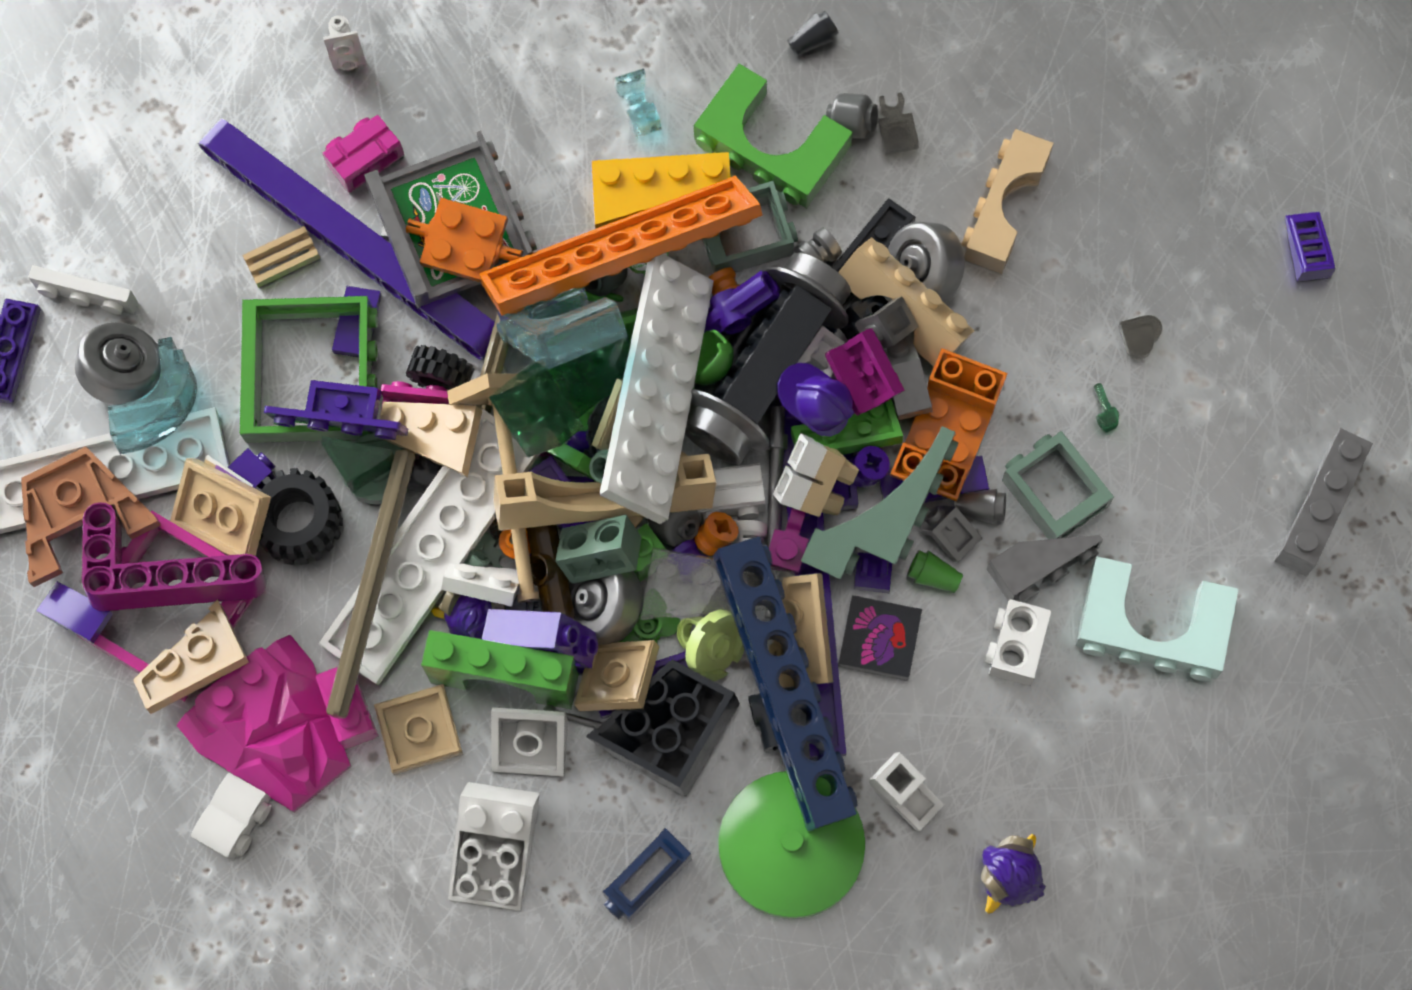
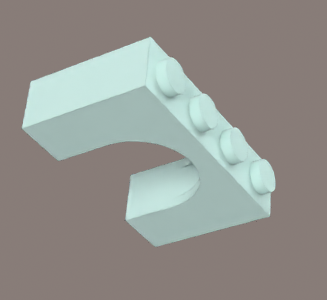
[1075,556,1239,681]

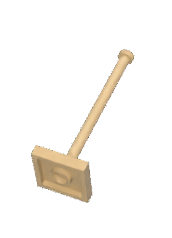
[447,373,548,603]

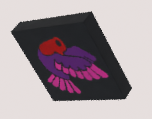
[838,595,922,680]

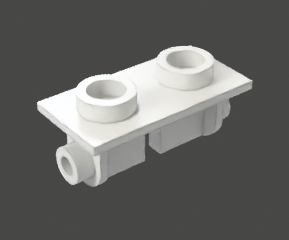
[323,15,367,70]

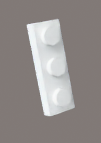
[28,265,138,315]

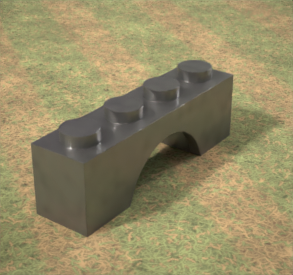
[1274,428,1373,577]

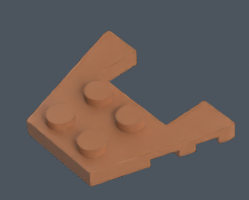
[21,446,161,587]

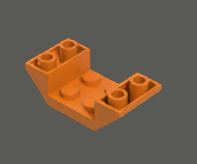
[890,348,1008,501]

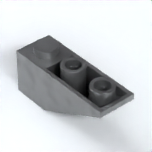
[987,535,1103,603]

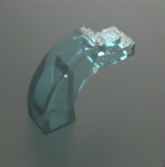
[108,337,197,455]

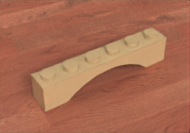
[494,454,716,531]

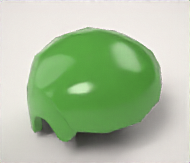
[694,330,734,386]

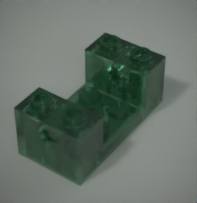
[489,312,631,457]

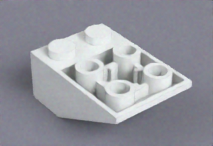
[448,782,540,911]

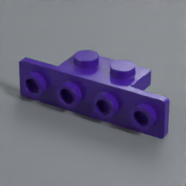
[264,380,409,440]

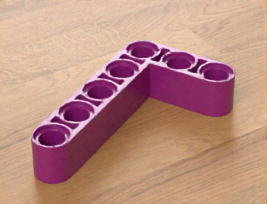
[82,502,267,611]

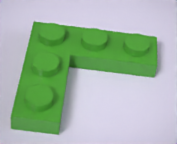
[791,399,903,455]

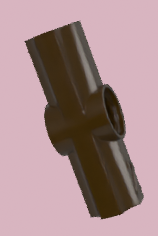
[526,525,575,619]

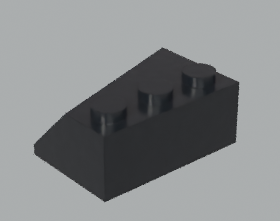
[586,660,740,797]

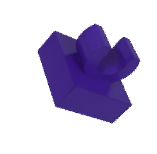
[854,552,892,594]

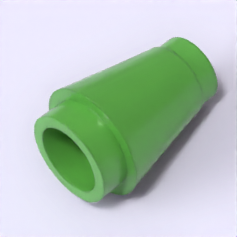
[907,550,963,593]

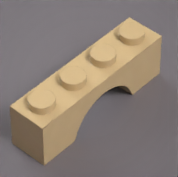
[961,129,1054,274]
[838,237,975,367]

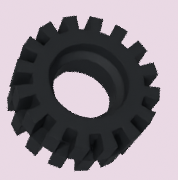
[406,345,474,391]

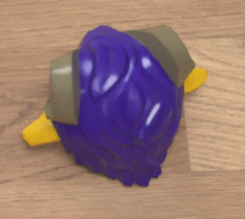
[431,591,507,639]
[981,834,1046,914]

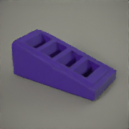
[1285,211,1336,281]

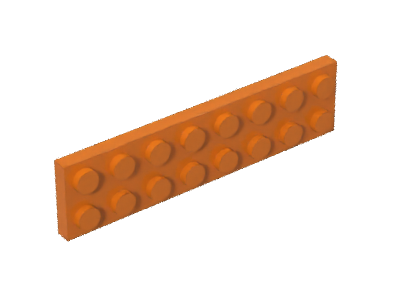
[479,176,763,316]

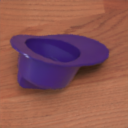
[778,363,854,437]

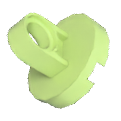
[677,609,744,681]

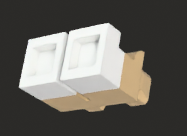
[773,433,859,517]

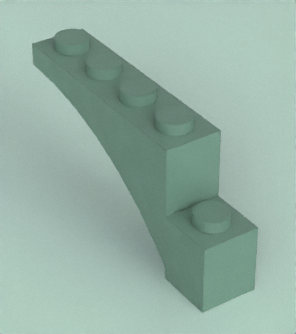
[801,426,959,579]

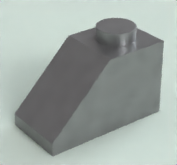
[883,336,933,420]

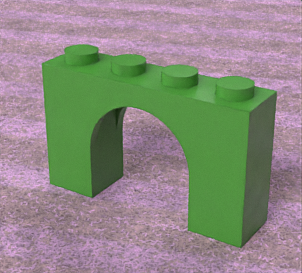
[693,63,853,209]
[421,630,579,710]

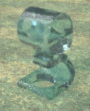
[615,68,662,138]

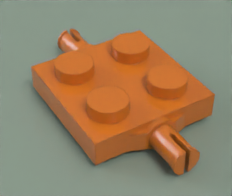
[406,198,523,283]

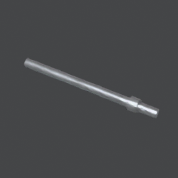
[764,406,788,618]

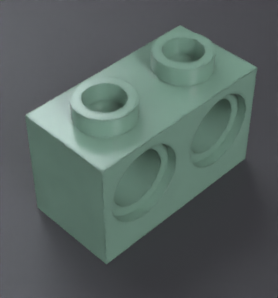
[556,515,642,584]

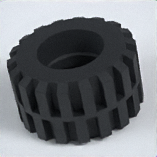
[255,468,343,565]

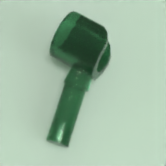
[1094,383,1119,433]

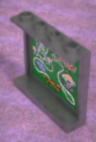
[364,131,537,308]

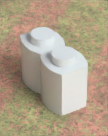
[190,772,271,861]

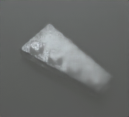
[640,547,795,620]

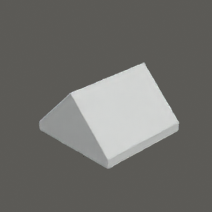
[491,707,568,776]

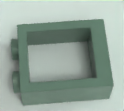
[702,181,798,273]
[1002,431,1114,539]

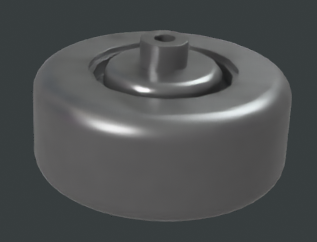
[888,222,965,302]
[74,322,163,406]
[568,571,642,645]

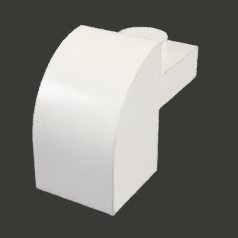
[869,753,944,831]

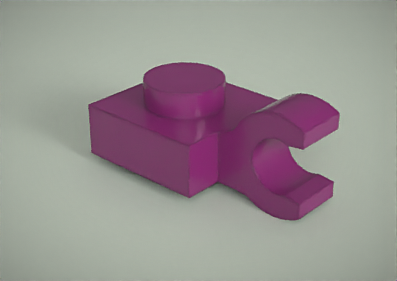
[769,508,809,575]

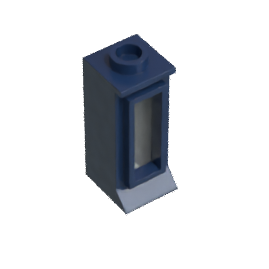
[602,828,692,922]

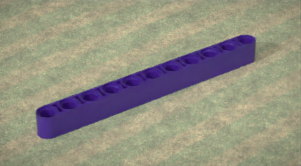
[198,118,495,360]

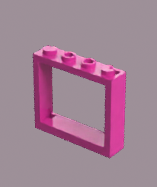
[76,511,255,702]

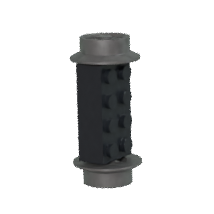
[685,253,851,465]

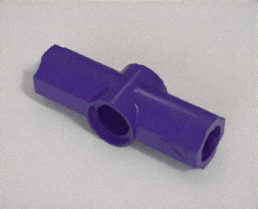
[704,270,780,336]

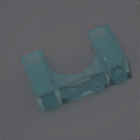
[496,287,628,369]

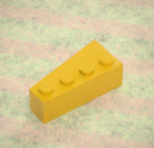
[592,152,730,229]

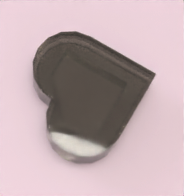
[1118,315,1163,360]

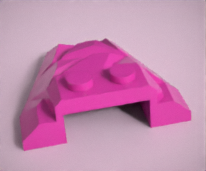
[176,634,351,813]

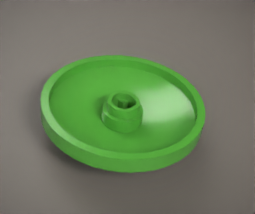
[719,771,865,919]

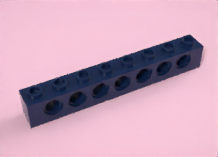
[712,536,858,832]

